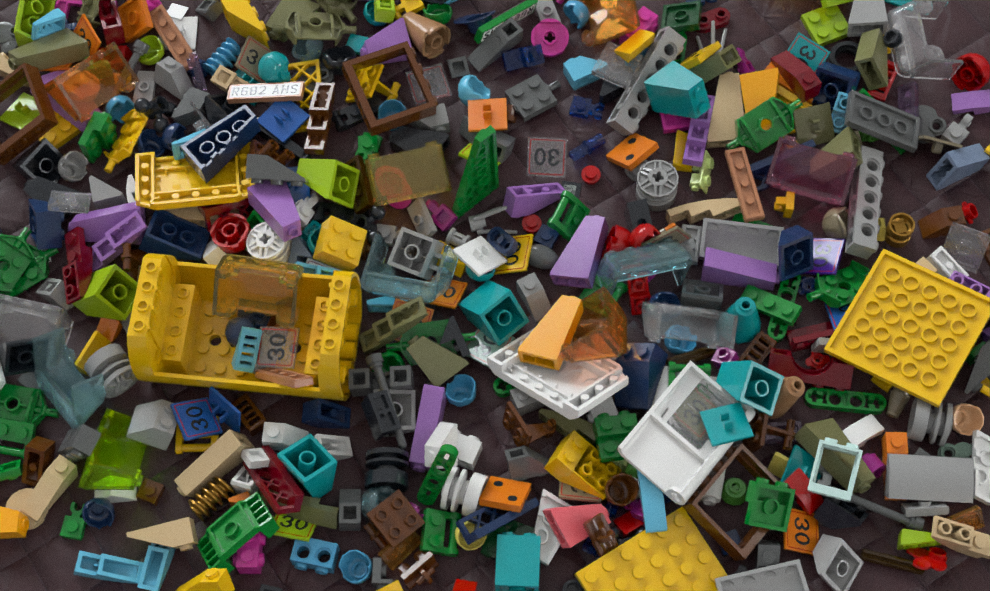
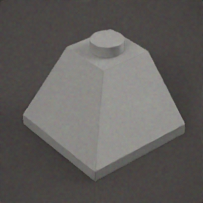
[813,534,864,591]

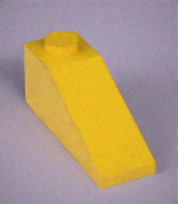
[176,568,235,591]

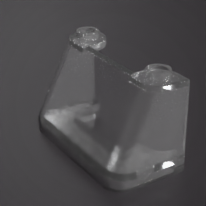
[0,294,74,368]

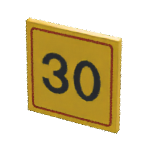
[494,234,534,275]

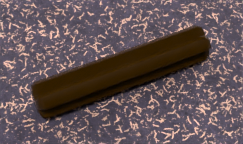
[666,344,719,366]
[860,548,924,575]

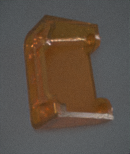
[577,0,640,47]
[43,42,140,123]
[560,287,627,363]

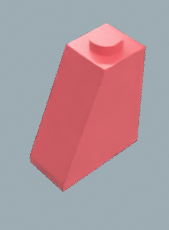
[543,504,611,548]

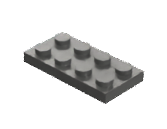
[844,90,920,153]

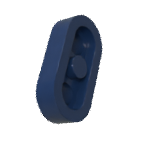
[487,227,518,257]

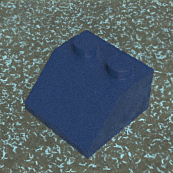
[812,62,861,111]
[28,199,65,250]
[778,225,813,282]

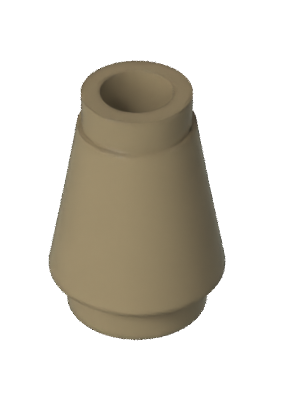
[886,387,910,419]

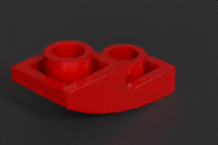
[626,269,651,315]
[784,468,824,516]

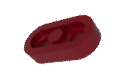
[696,7,730,33]

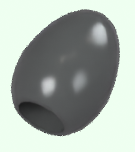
[528,244,559,270]

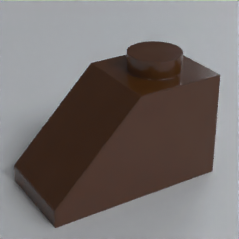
[917,205,966,240]
[21,436,56,486]

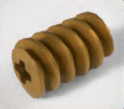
[188,476,235,522]

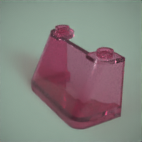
[765,135,858,207]

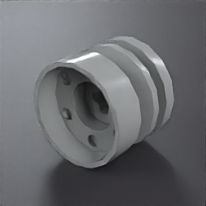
[636,160,679,212]
[84,343,138,398]
[907,397,953,447]

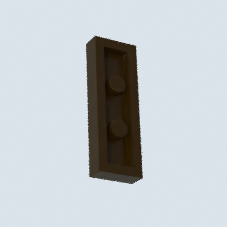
[345,155,374,215]

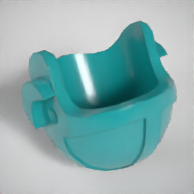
[258,51,291,83]

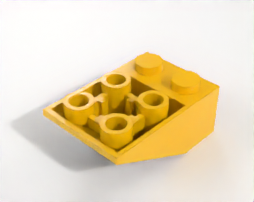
[220,0,270,49]
[544,430,622,500]

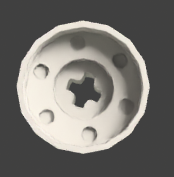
[246,222,292,271]
[440,466,489,519]

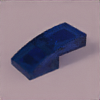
[501,44,545,72]

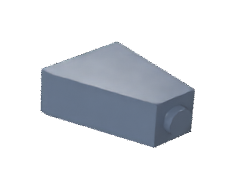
[926,143,990,191]

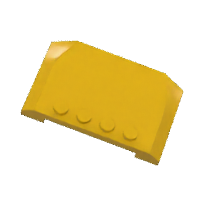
[135,142,254,210]

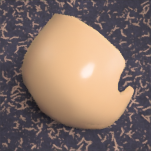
[952,403,984,436]

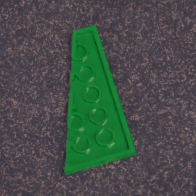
[452,125,499,221]

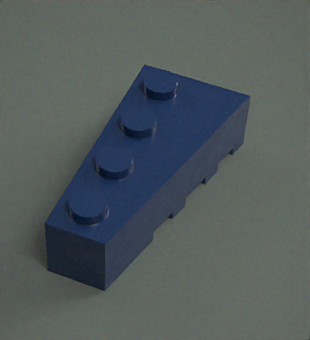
[180,104,261,184]

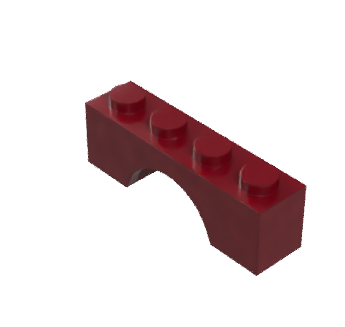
[767,348,854,391]

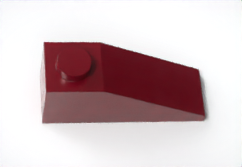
[98,0,126,47]
[770,50,822,103]

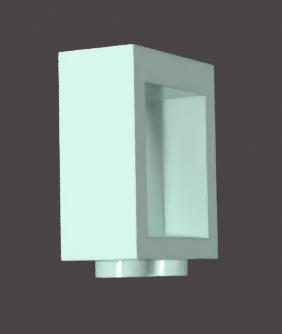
[807,437,863,502]

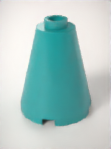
[720,297,761,344]

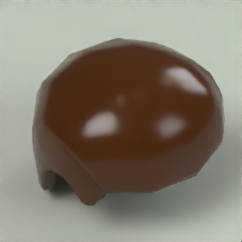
[604,473,639,507]

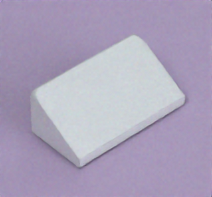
[926,246,969,278]

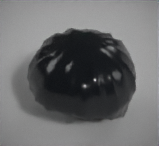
[322,45,356,76]

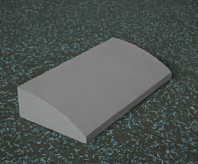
[698,218,784,270]
[884,453,974,503]
[715,559,809,591]

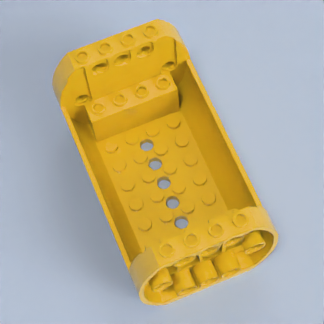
[127,253,362,401]

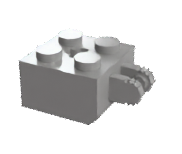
[387,227,451,281]

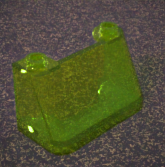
[78,408,150,490]

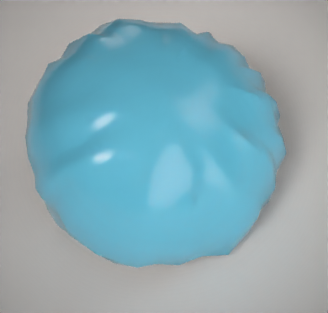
[458,74,490,106]

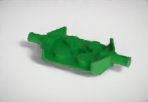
[726,97,803,153]
[0,227,35,294]
[0,243,59,300]
[806,260,871,308]
[386,319,476,366]
[0,384,60,427]

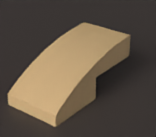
[210,65,250,93]

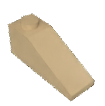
[20,454,78,523]
[126,517,199,552]

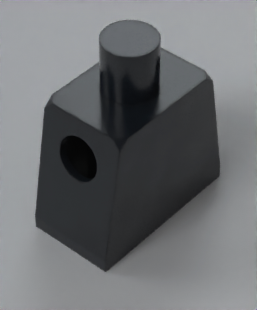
[624,199,652,249]

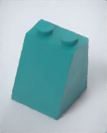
[644,60,711,119]
[458,280,529,346]
[716,360,784,416]
[277,433,338,498]
[495,532,541,591]

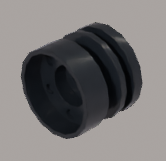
[364,447,409,495]

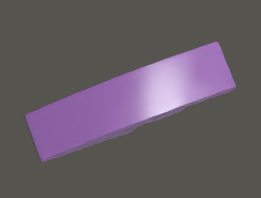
[951,90,990,115]
[682,95,715,167]
[92,210,147,272]

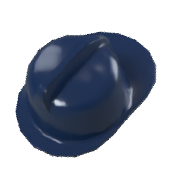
[453,10,496,35]

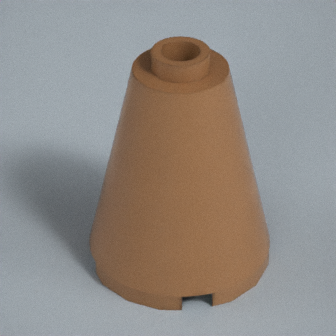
[401,12,451,59]
[755,376,805,420]

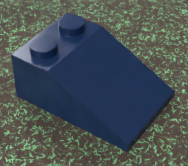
[138,210,210,261]
[615,342,668,410]

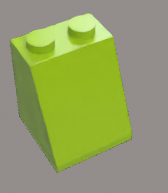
[297,158,360,209]
[72,264,138,321]

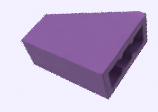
[360,18,412,65]

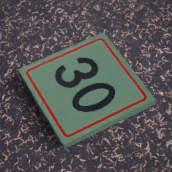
[466,329,515,368]

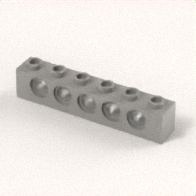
[606,26,686,136]
[845,145,885,259]

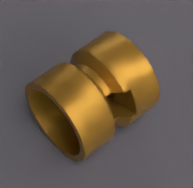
[885,213,915,248]

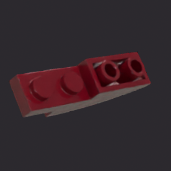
[62,226,93,305]

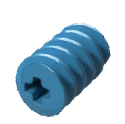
[202,37,241,76]

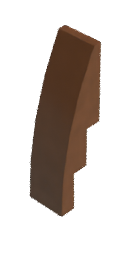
[304,82,336,155]

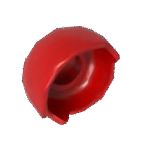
[629,223,661,251]

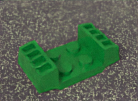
[196,492,279,573]

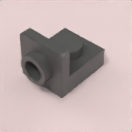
[372,557,394,590]

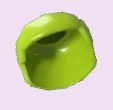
[139,35,165,65]

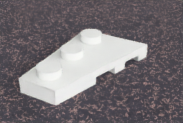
[972,430,990,506]
[533,489,571,566]

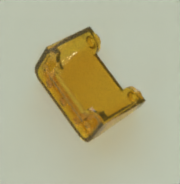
[364,140,452,207]

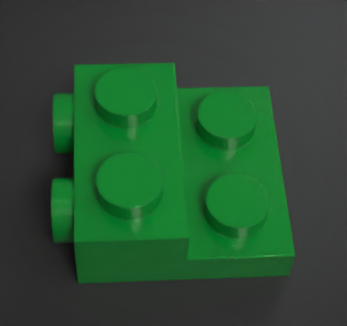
[78,111,117,164]
[592,410,638,463]
[744,477,796,532]

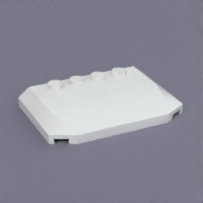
[487,329,629,420]

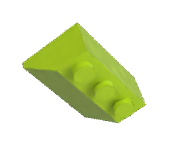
[14,0,56,47]

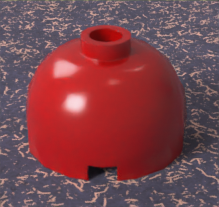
[950,53,990,91]
[210,213,251,254]
[601,225,636,266]

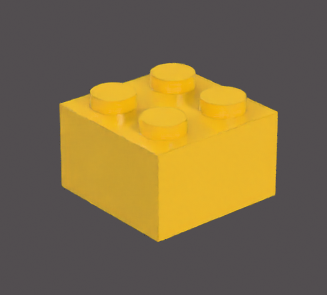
[313,215,367,272]

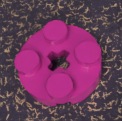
[531,18,569,57]

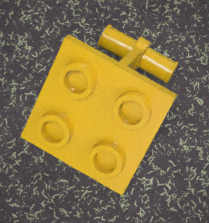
[345,63,401,103]

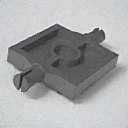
[505,74,561,122]

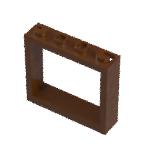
[342,41,438,136]
[0,62,58,165]
[682,443,795,561]

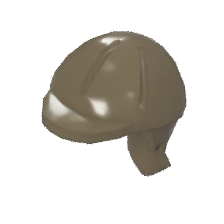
[822,207,849,239]

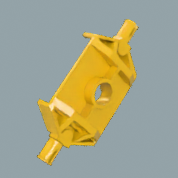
[103,107,149,173]

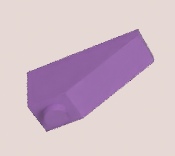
[503,182,565,218]

